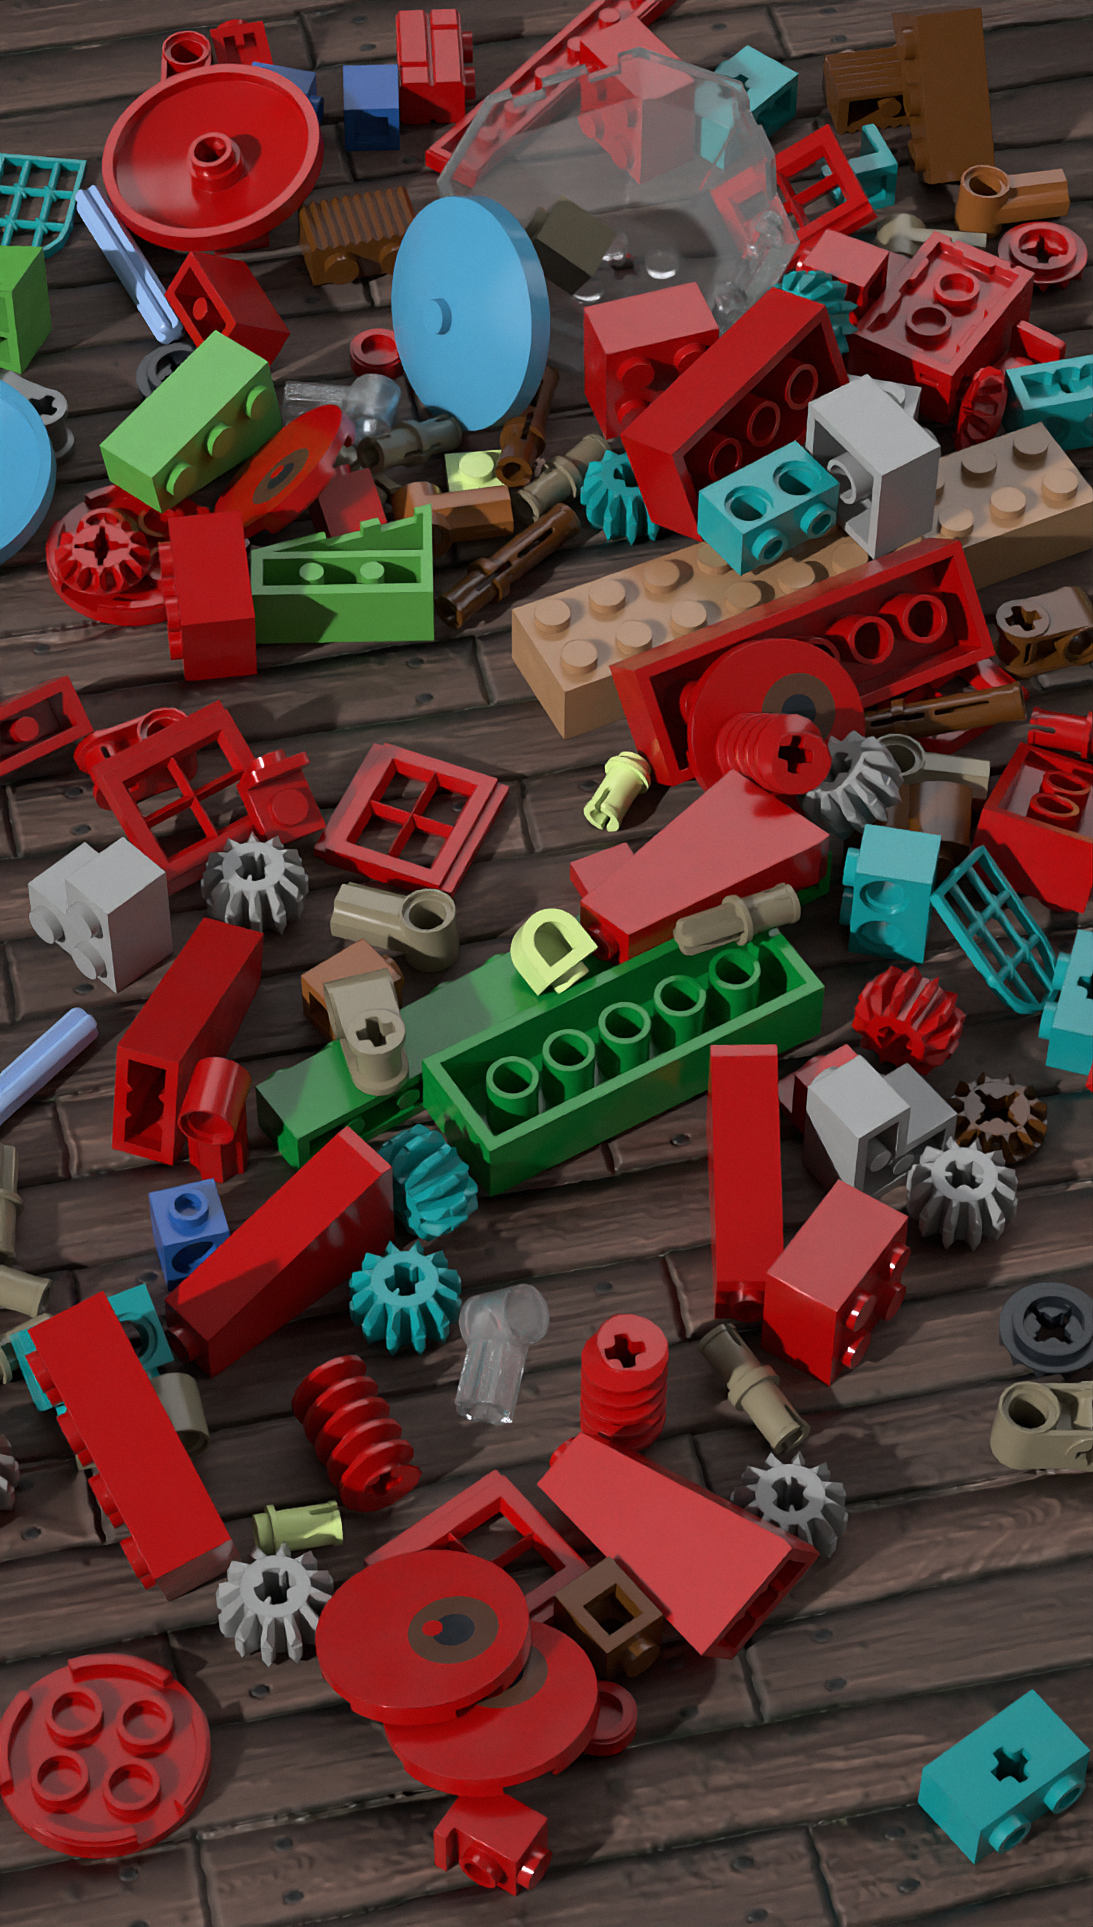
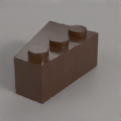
[891,5,995,184]

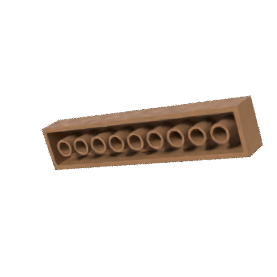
[512,422,1093,740]

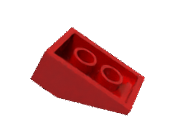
[964,742,1093,914]

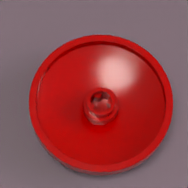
[102,64,324,252]

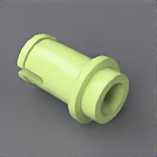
[584,751,651,832]
[252,1500,343,1556]

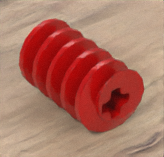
[715,713,833,795]
[580,1314,669,1452]
[291,1355,423,1512]

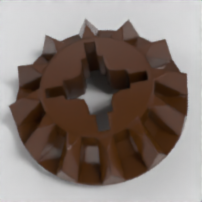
[946,1071,1048,1164]

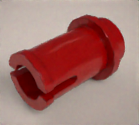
[1027,706,1093,760]

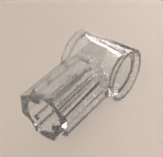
[282,374,402,448]
[455,1284,549,1426]

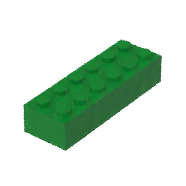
[422,927,825,1198]

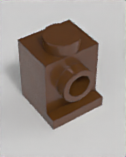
[553,1556,663,1681]

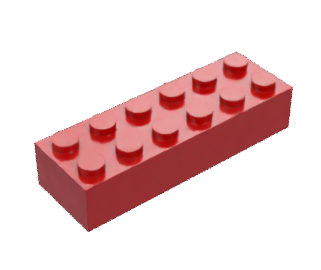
[609,537,996,787]

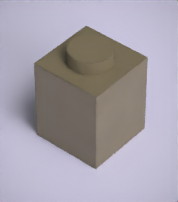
[523,195,618,296]

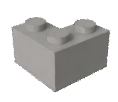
[28,837,173,994]
[802,1055,957,1200]

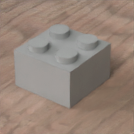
[805,374,941,560]

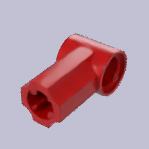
[177,1057,252,1184]

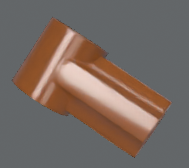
[954,165,1070,240]
[391,482,514,559]

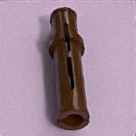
[495,361,560,488]
[434,503,581,629]
[864,681,1027,739]

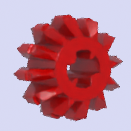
[851,965,967,1076]

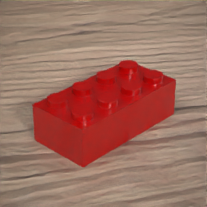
[620,287,849,542]
[25,1291,243,1602]

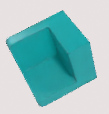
[820,123,898,210]

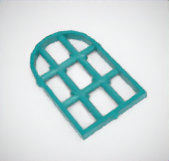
[0,153,88,259]
[928,845,1059,1014]

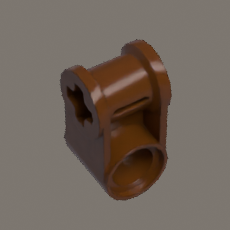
[989,586,1093,680]

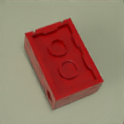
[847,231,1035,425]

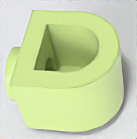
[511,908,598,996]

